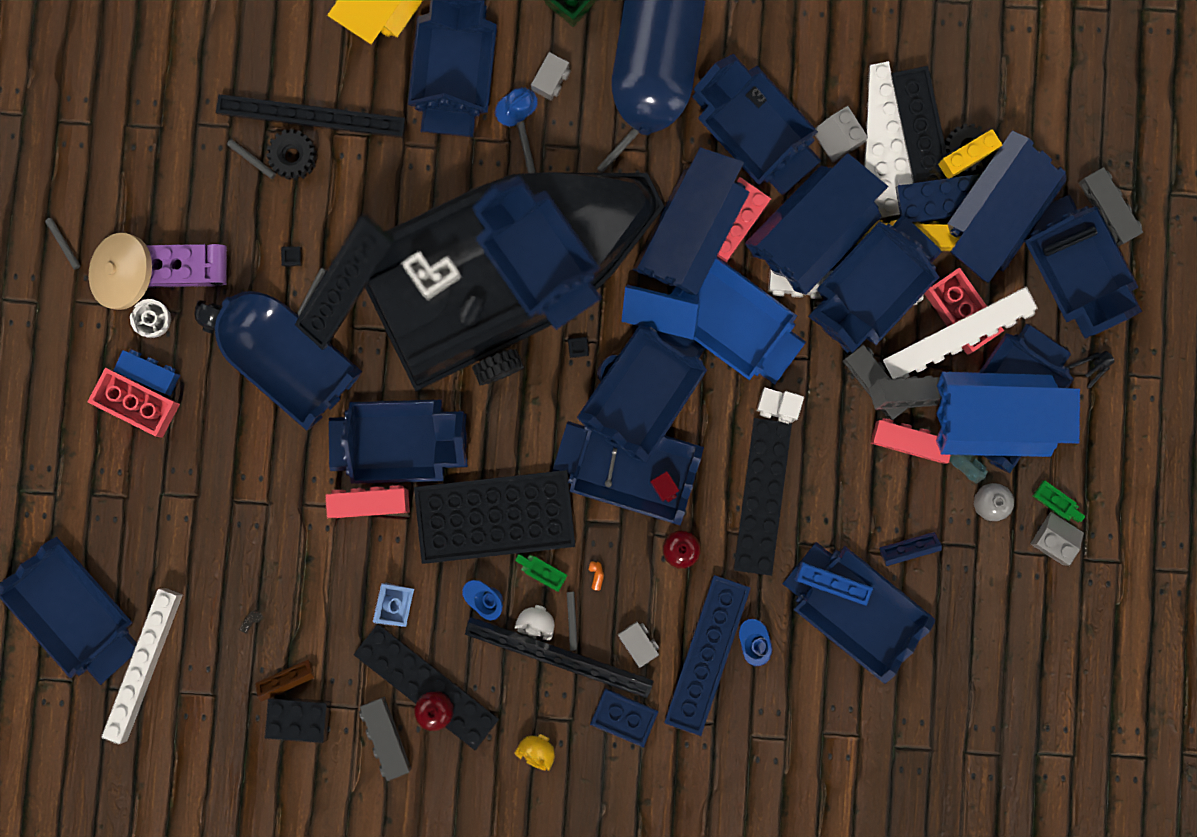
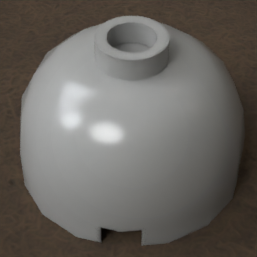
[974,483,1014,521]

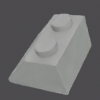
[815,106,868,163]
[1030,512,1084,566]

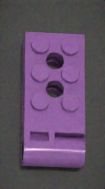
[147,244,227,287]

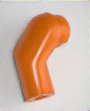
[589,561,604,590]

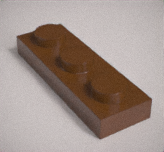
[255,659,314,702]

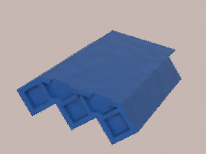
[670,257,806,385]
[936,372,1080,457]

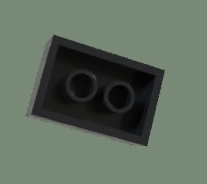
[265,696,331,743]

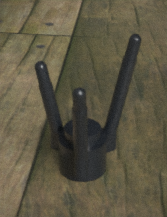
[1065,351,1115,389]

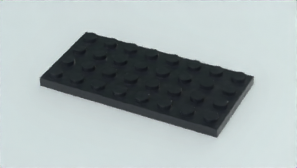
[414,470,575,564]

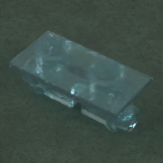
[949,455,988,484]

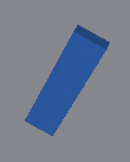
[794,562,873,606]

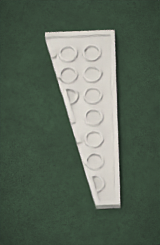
[864,62,913,219]

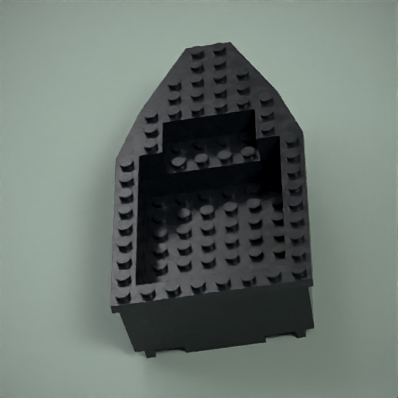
[365,172,664,392]

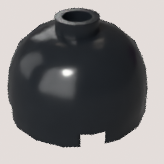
[194,300,223,334]

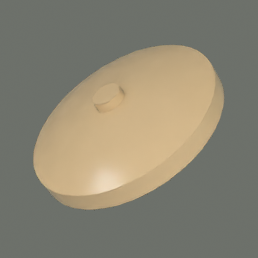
[89,233,152,310]

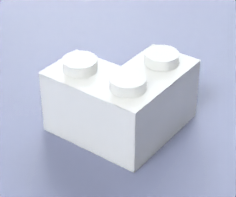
[402,252,461,300]
[756,387,804,424]

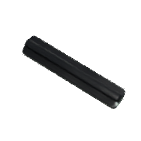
[1042,226,1097,256]

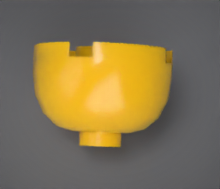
[515,734,555,771]

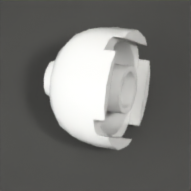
[130,299,171,338]
[514,605,555,640]

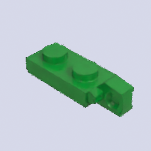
[1032,480,1085,523]
[515,554,568,592]

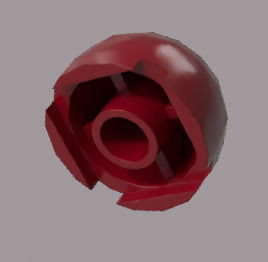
[662,531,701,569]
[414,691,454,731]

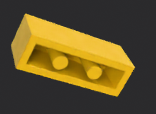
[938,129,1002,179]

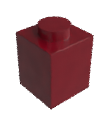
[650,471,679,502]

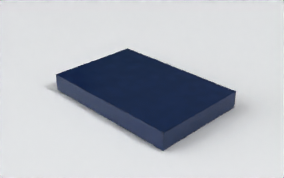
[590,688,659,748]

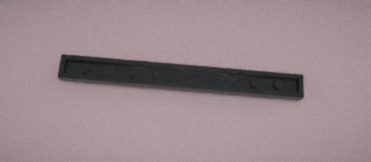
[216,94,406,138]
[465,617,654,698]

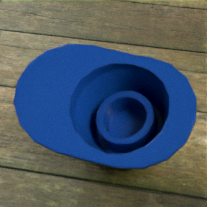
[495,88,537,126]
[463,580,503,620]
[739,619,773,666]

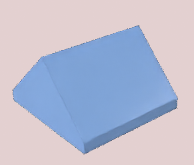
[373,583,414,627]

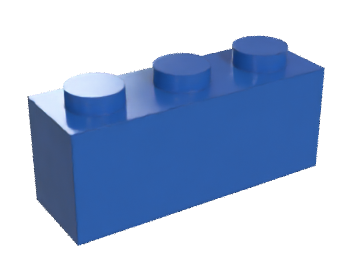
[113,349,180,396]

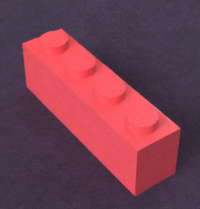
[870,418,951,464]

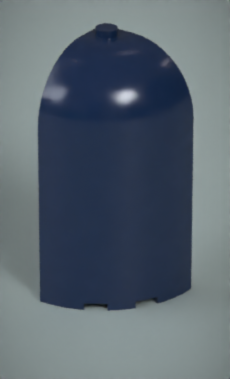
[612,0,705,135]
[215,291,363,430]

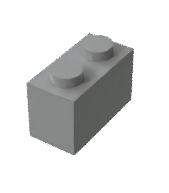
[531,52,571,101]
[618,621,660,668]

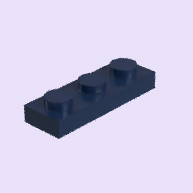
[879,532,942,566]

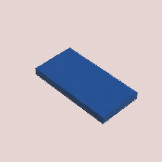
[621,285,700,340]

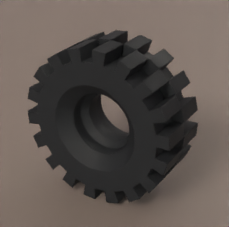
[944,124,993,175]
[266,129,318,180]
[472,349,524,386]

